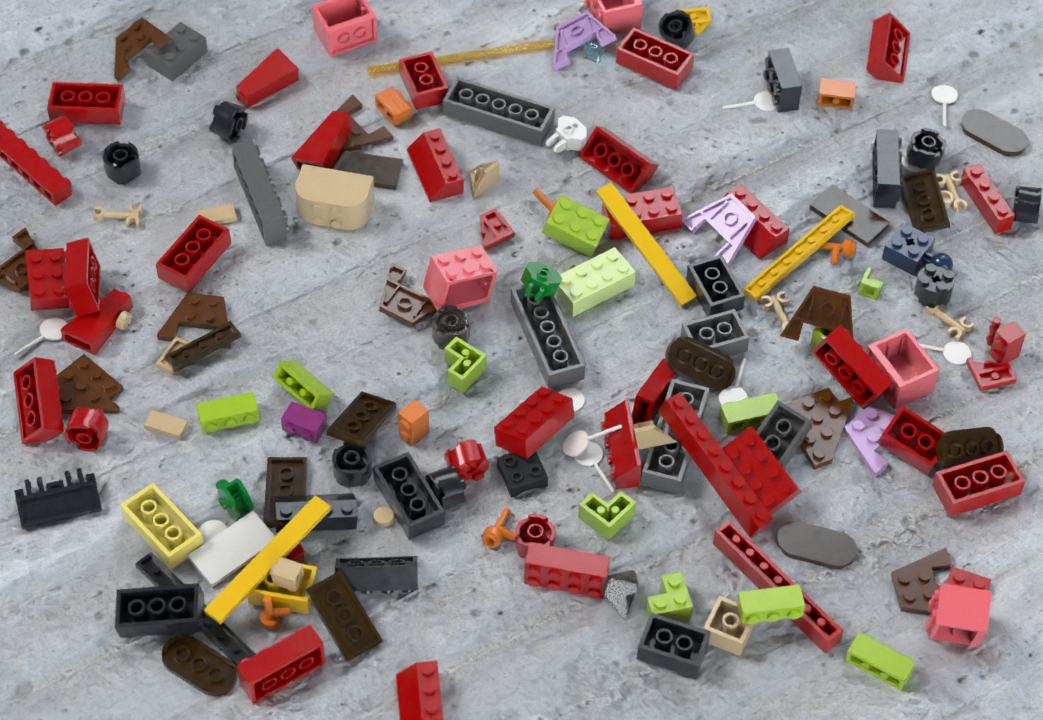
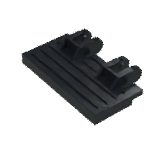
[14,468,102,529]

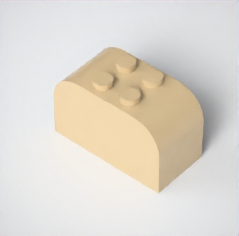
[295,164,375,230]

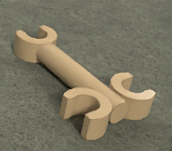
[936,171,967,212]
[93,204,143,229]
[760,291,789,333]
[925,305,974,341]

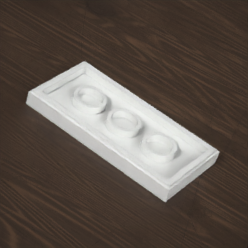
[187,511,275,587]

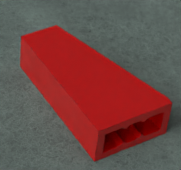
[236,48,299,108]
[291,111,354,170]
[61,289,133,355]
[632,358,678,425]

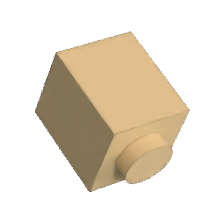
[270,557,304,592]

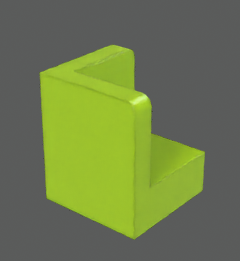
[858,267,883,300]

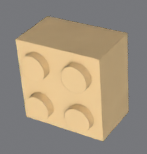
[703,595,755,656]

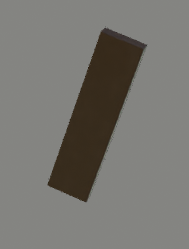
[165,321,241,372]

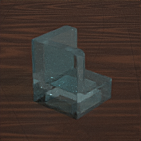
[584,42,607,64]

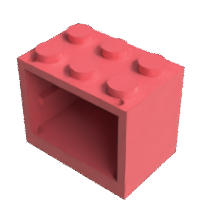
[312,0,378,57]
[584,0,643,35]
[423,245,498,314]
[866,329,939,410]
[925,583,992,647]

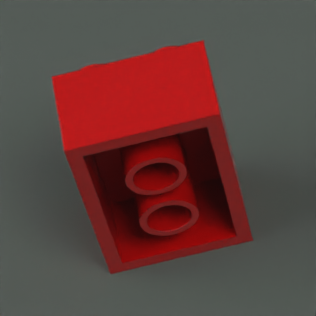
[399,51,449,110]
[25,248,69,311]
[878,405,945,475]

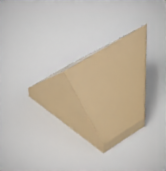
[467,161,500,199]
[634,420,677,449]

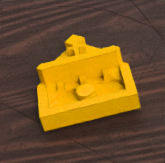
[681,7,712,36]

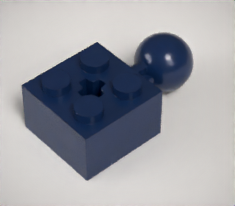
[882,222,953,276]

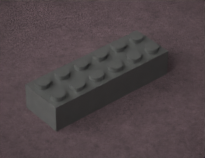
[443,77,555,146]
[231,138,289,246]
[511,285,585,389]
[641,379,710,495]

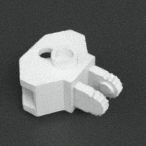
[546,116,587,153]

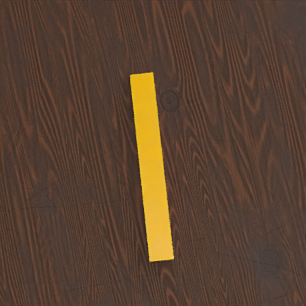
[596,182,697,307]
[742,205,855,302]
[204,495,331,624]

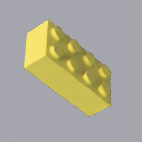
[120,483,204,570]

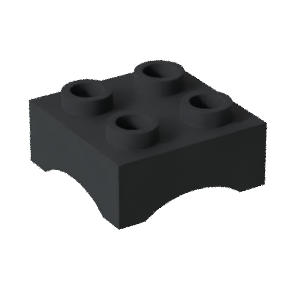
[497,452,548,497]

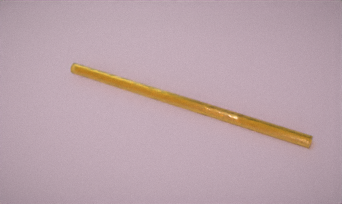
[367,39,555,75]

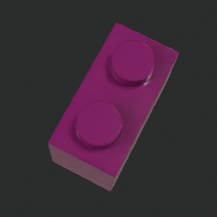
[281,401,328,443]

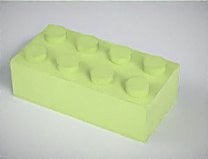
[555,247,636,317]

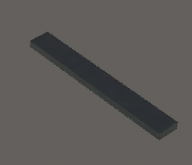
[135,552,256,667]

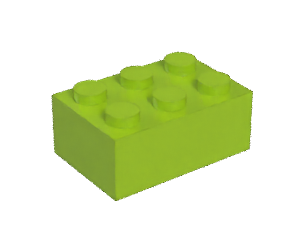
[541,194,610,257]

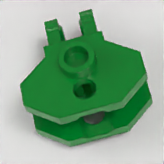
[521,262,563,302]
[216,478,254,522]

